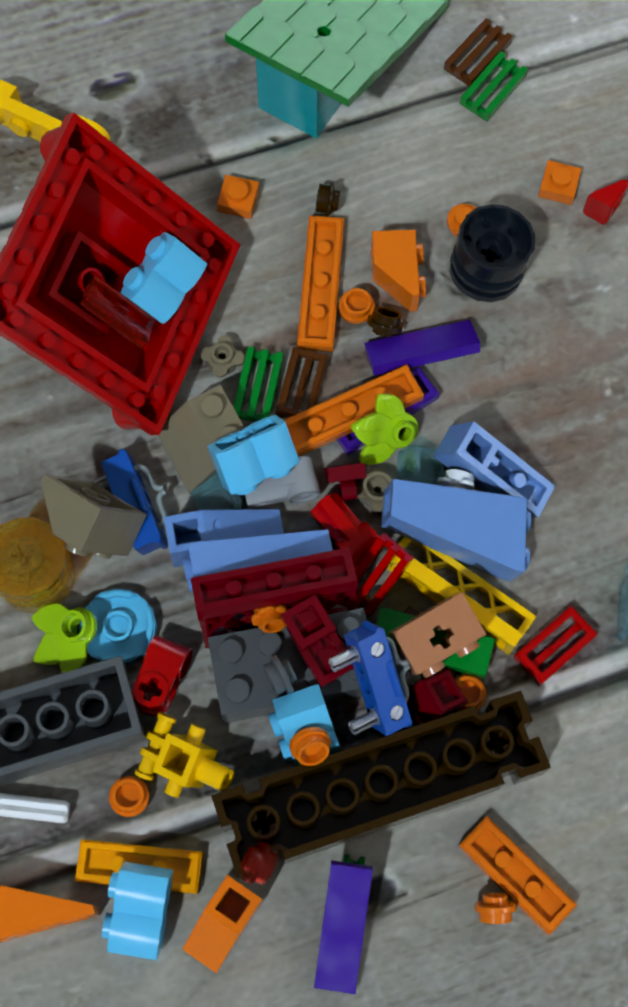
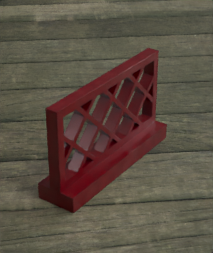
[191,547,358,648]

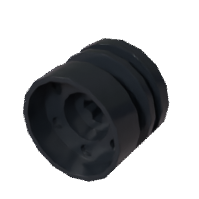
[449,204,535,302]

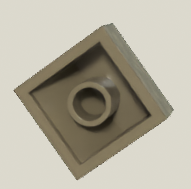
[158,385,244,495]
[41,474,146,559]

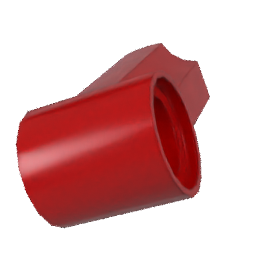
[310,492,384,570]

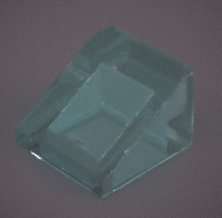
[397,444,444,485]
[191,473,242,510]

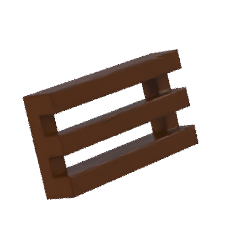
[444,18,513,87]
[275,347,329,419]

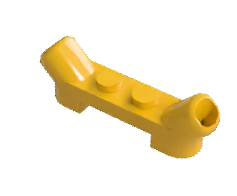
[0,79,111,142]

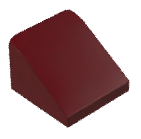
[409,669,468,723]

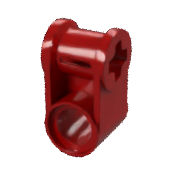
[133,635,193,716]

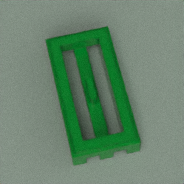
[460,51,528,122]
[233,346,284,422]

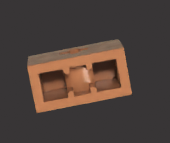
[387,592,486,678]

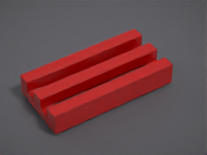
[355,533,414,616]
[513,606,598,687]

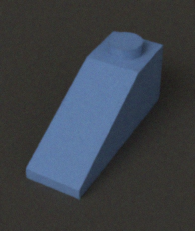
[433,421,555,517]

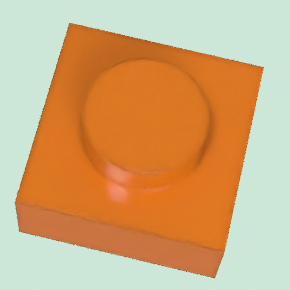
[538,160,582,205]
[217,175,260,219]

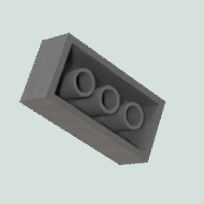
[208,608,367,724]
[0,656,147,786]

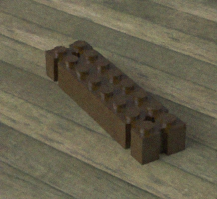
[211,690,551,880]

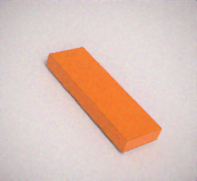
[458,816,577,936]

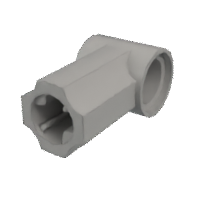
[245,456,320,509]

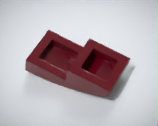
[280,594,354,689]

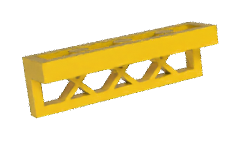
[386,537,537,655]

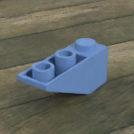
[163,509,284,567]

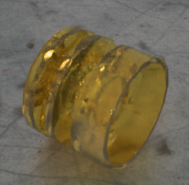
[0,517,75,613]

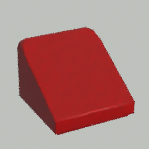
[583,179,628,225]

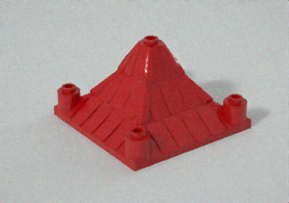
[0,112,241,436]

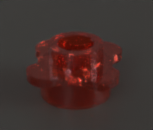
[240,842,278,885]

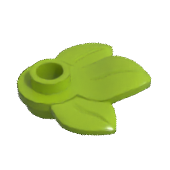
[351,394,418,465]
[31,603,97,673]

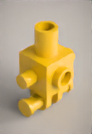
[134,712,234,798]

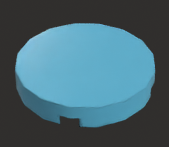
[78,588,157,665]

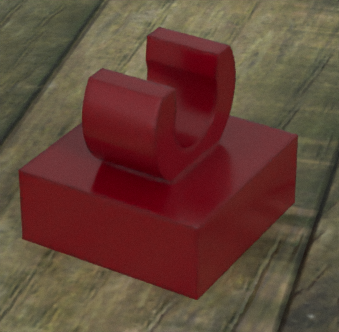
[324,462,367,500]

